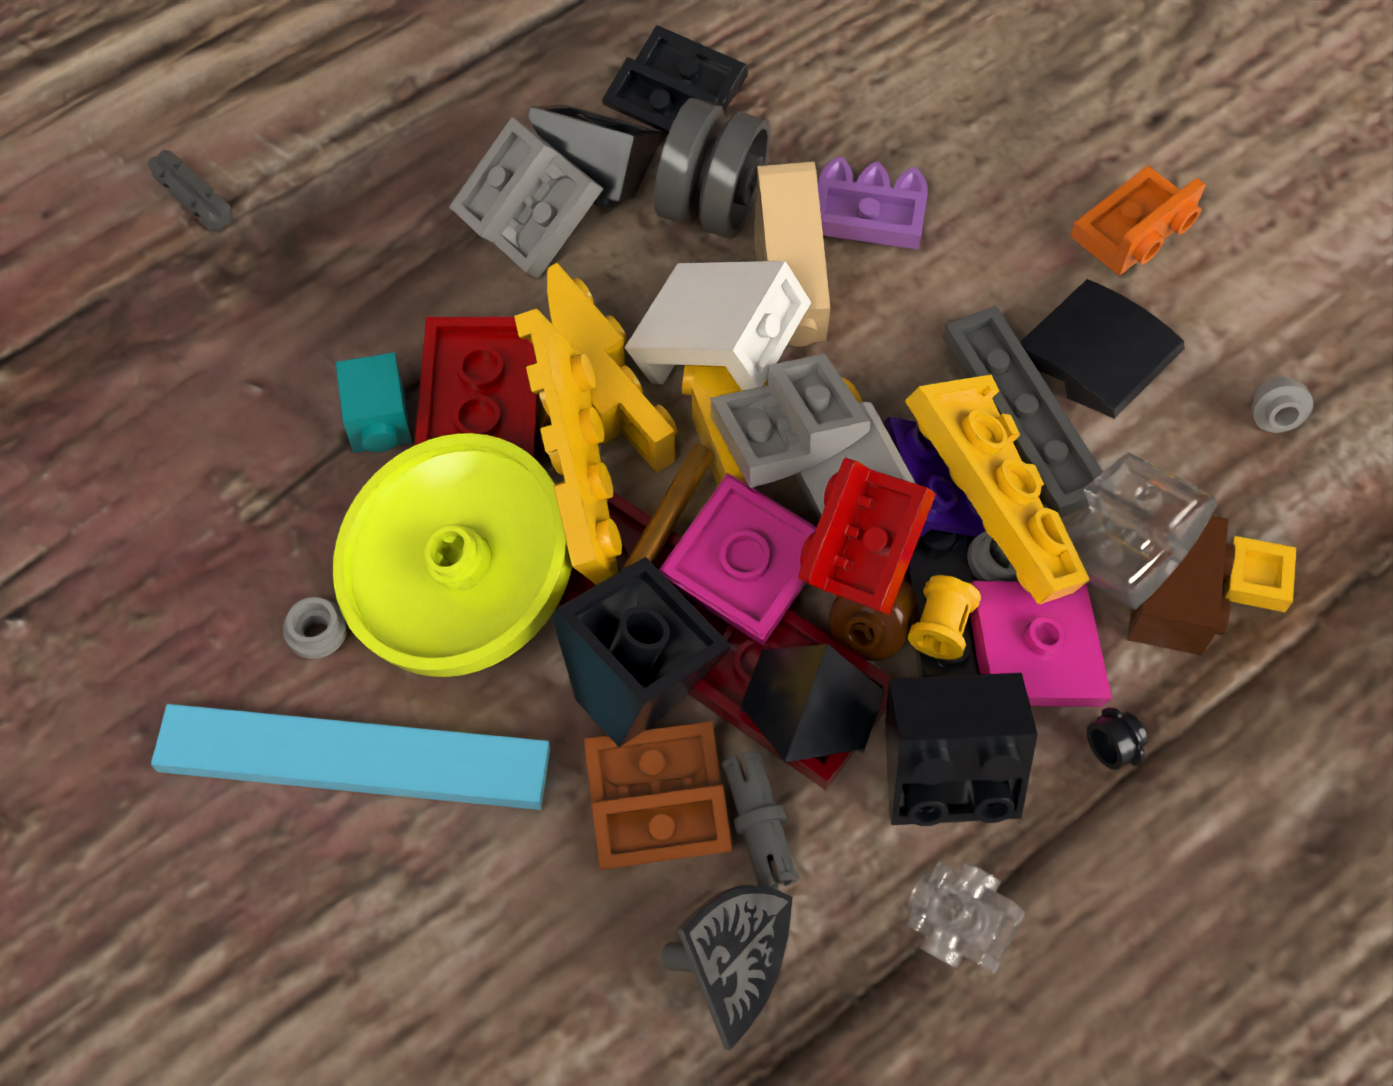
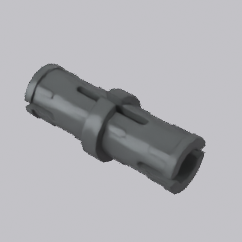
[722,751,800,890]

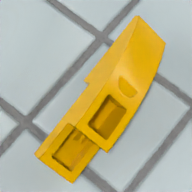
[547,263,677,473]

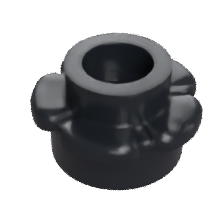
[1086,707,1147,770]

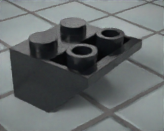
[885,672,1038,826]

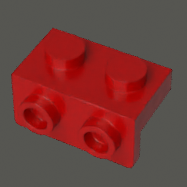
[798,457,936,615]

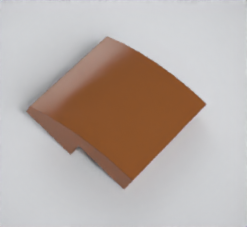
[584,721,732,870]

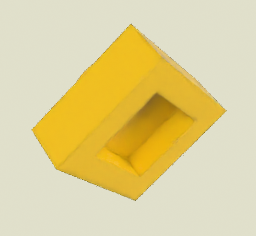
[1223,536,1296,612]

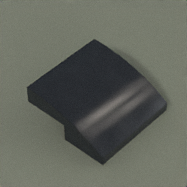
[602,25,748,134]
[1020,279,1185,419]

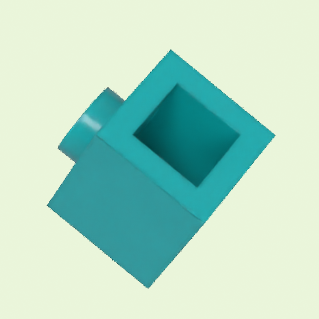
[335,352,412,453]

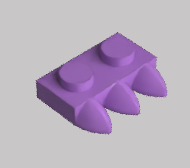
[818,156,928,250]

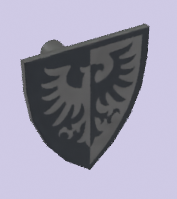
[661,885,793,1050]

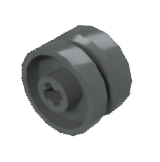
[654,98,771,239]

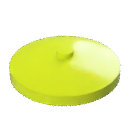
[333,433,572,677]

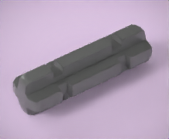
[148,150,234,232]

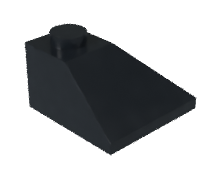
[528,105,663,208]
[552,557,732,747]

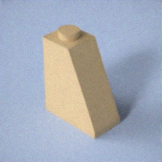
[754,161,830,347]

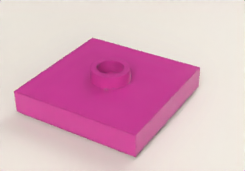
[659,473,817,645]
[969,581,1112,707]

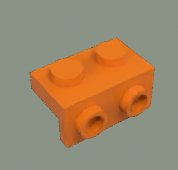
[1070,165,1206,276]

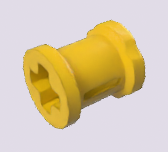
[907,575,981,660]

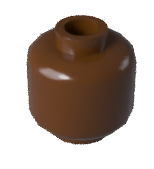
[829,578,919,661]

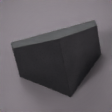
[740,644,885,762]

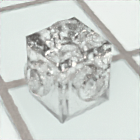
[906,862,1026,974]

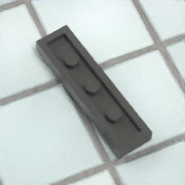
[942,306,1113,518]

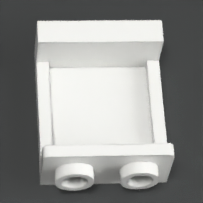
[625,261,811,390]

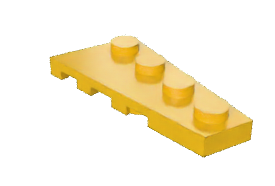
[514,308,622,585]
[905,374,1090,605]

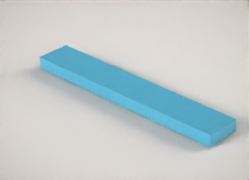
[151,704,550,810]

